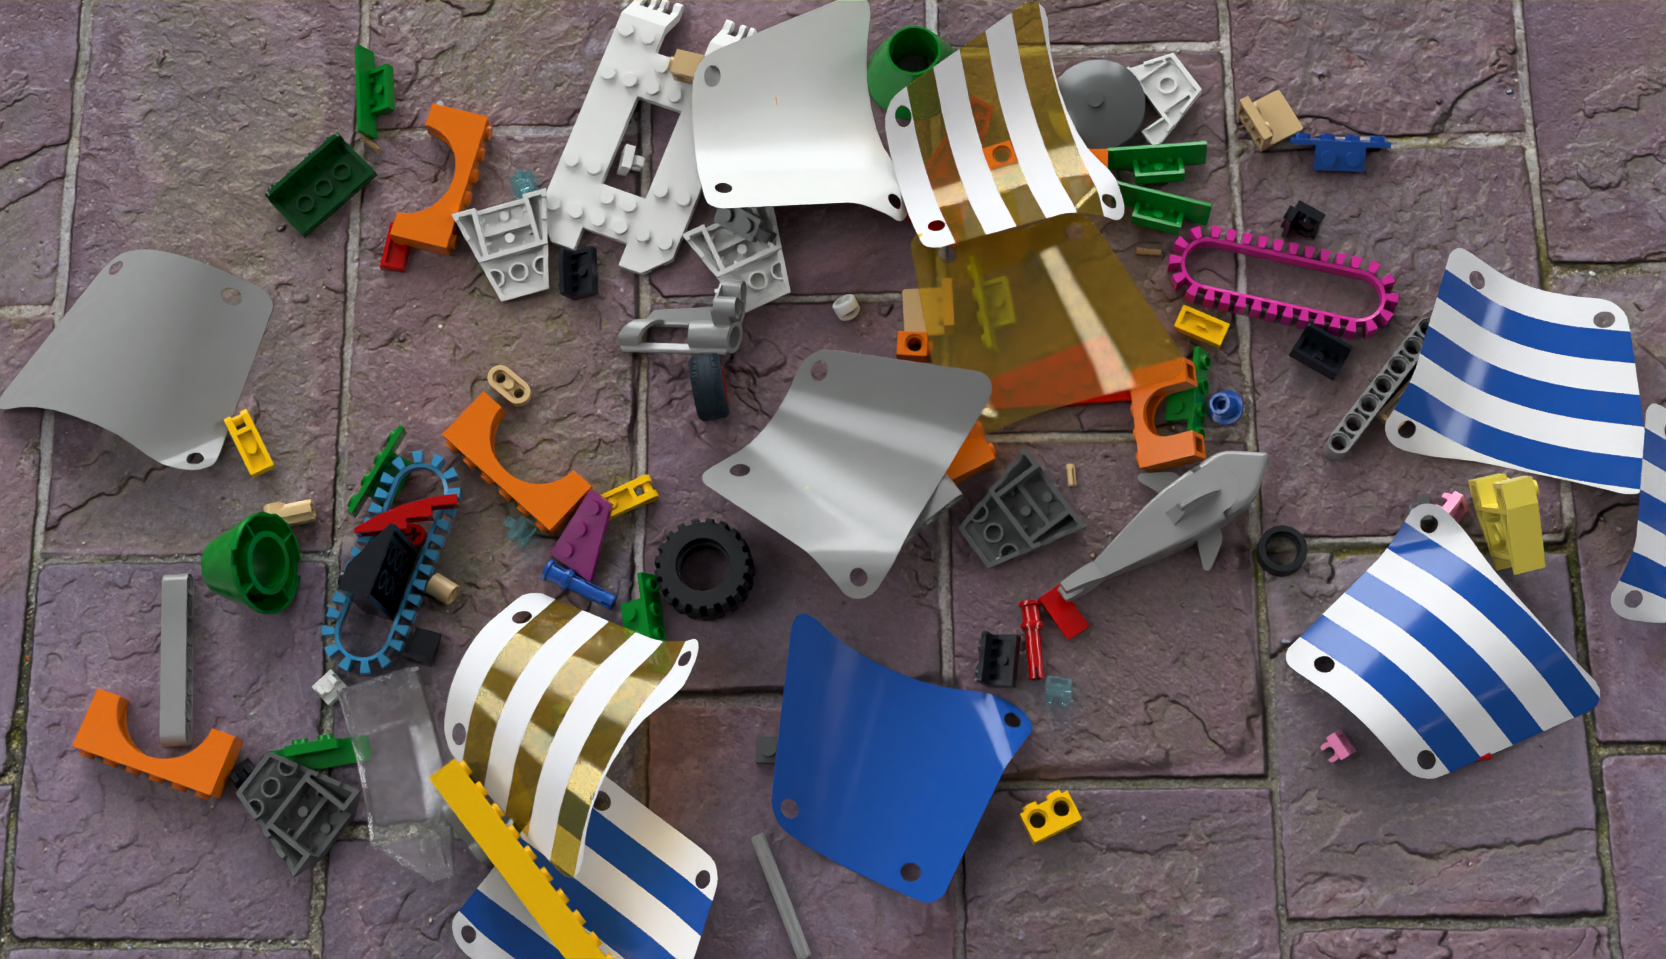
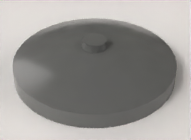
[1048,59,1146,152]

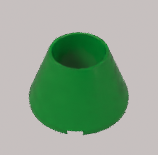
[867,26,956,121]
[201,512,301,615]

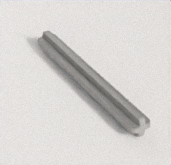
[751,833,811,959]

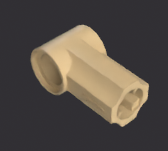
[263,499,317,527]

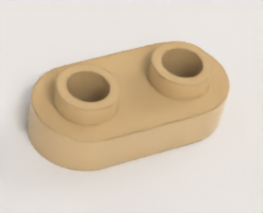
[487,365,532,407]

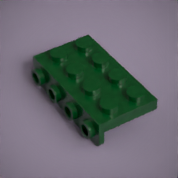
[265,132,377,238]

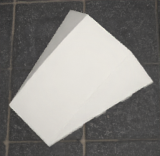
[451,188,549,302]
[682,206,791,313]

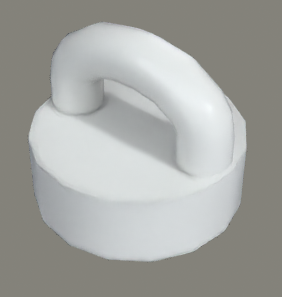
[832,294,860,321]

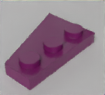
[550,490,613,582]

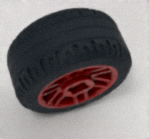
[688,353,730,421]

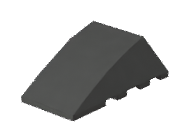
[958,446,1086,569]
[236,751,362,877]

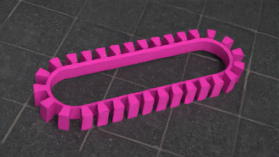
[1167,225,1399,340]

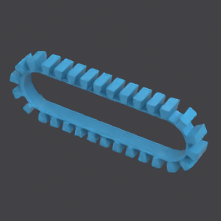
[322,451,462,676]

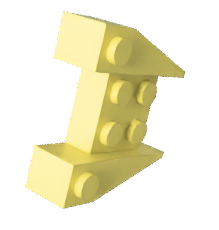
[1468,473,1546,575]

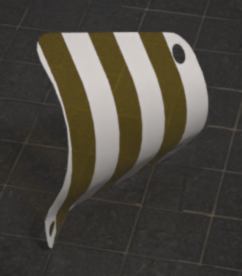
[885,1,1124,248]
[444,593,699,878]

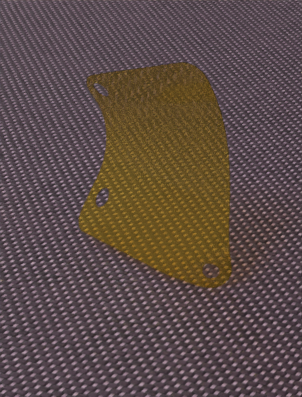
[911,213,1184,440]

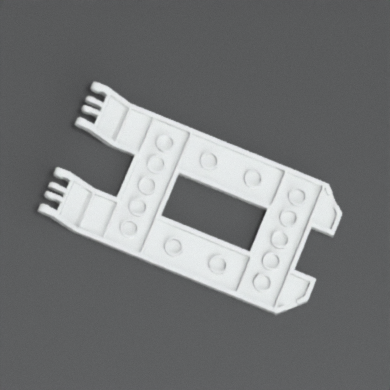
[546,0,757,276]

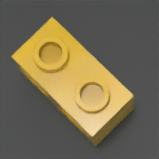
[1019,790,1082,846]

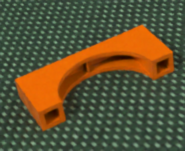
[390,103,493,257]
[442,391,594,536]
[72,688,244,801]

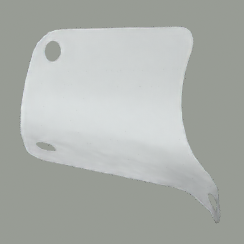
[692,0,908,221]

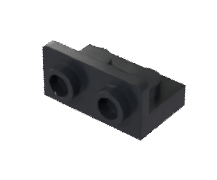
[1280,200,1326,240]

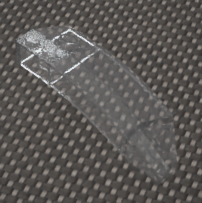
[336,665,456,883]

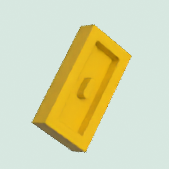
[1173,305,1230,349]

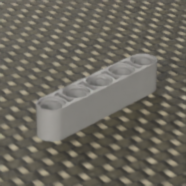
[864,474,963,573]

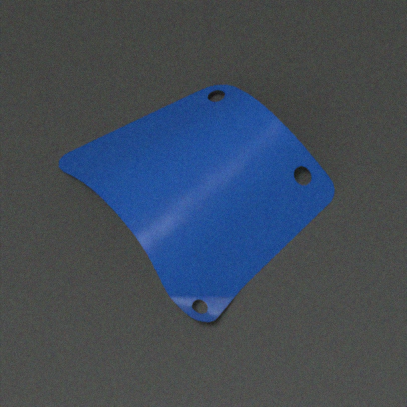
[771,614,1032,903]

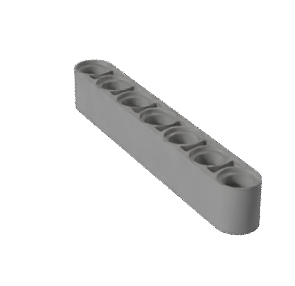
[1324,317,1431,461]
[159,573,194,748]

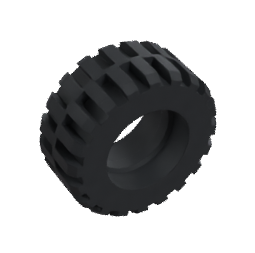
[654,518,755,621]

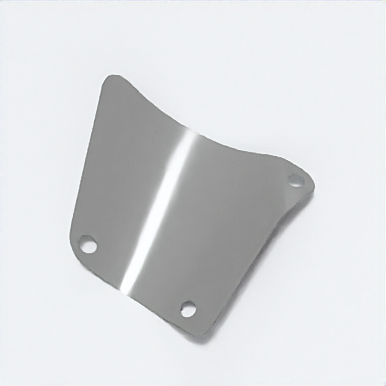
[0,249,273,470]
[702,349,992,599]

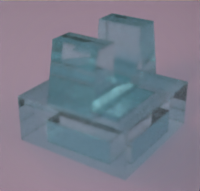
[509,169,539,200]
[502,515,537,549]
[1045,676,1073,707]

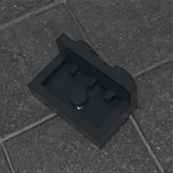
[557,246,598,301]
[1289,323,1353,381]
[975,631,1021,688]

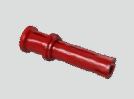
[1018,600,1045,680]

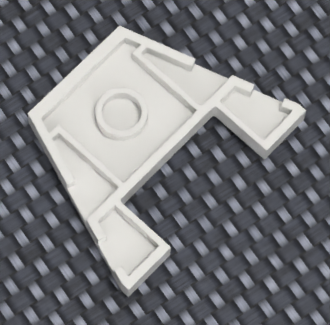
[1126,53,1202,145]

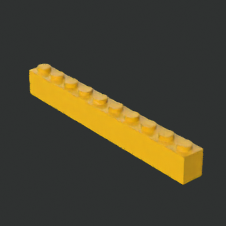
[429,758,614,959]

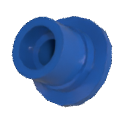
[1208,390,1244,425]

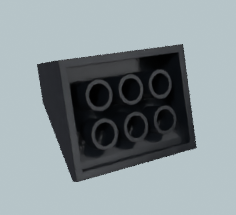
[338,523,419,621]

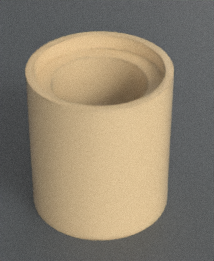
[425,573,460,605]

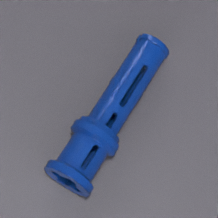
[541,559,618,610]

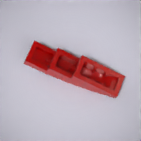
[354,494,459,537]

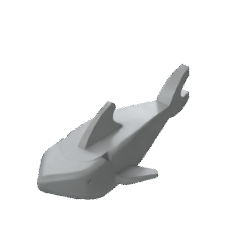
[1057,451,1269,602]

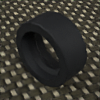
[1256,525,1308,577]

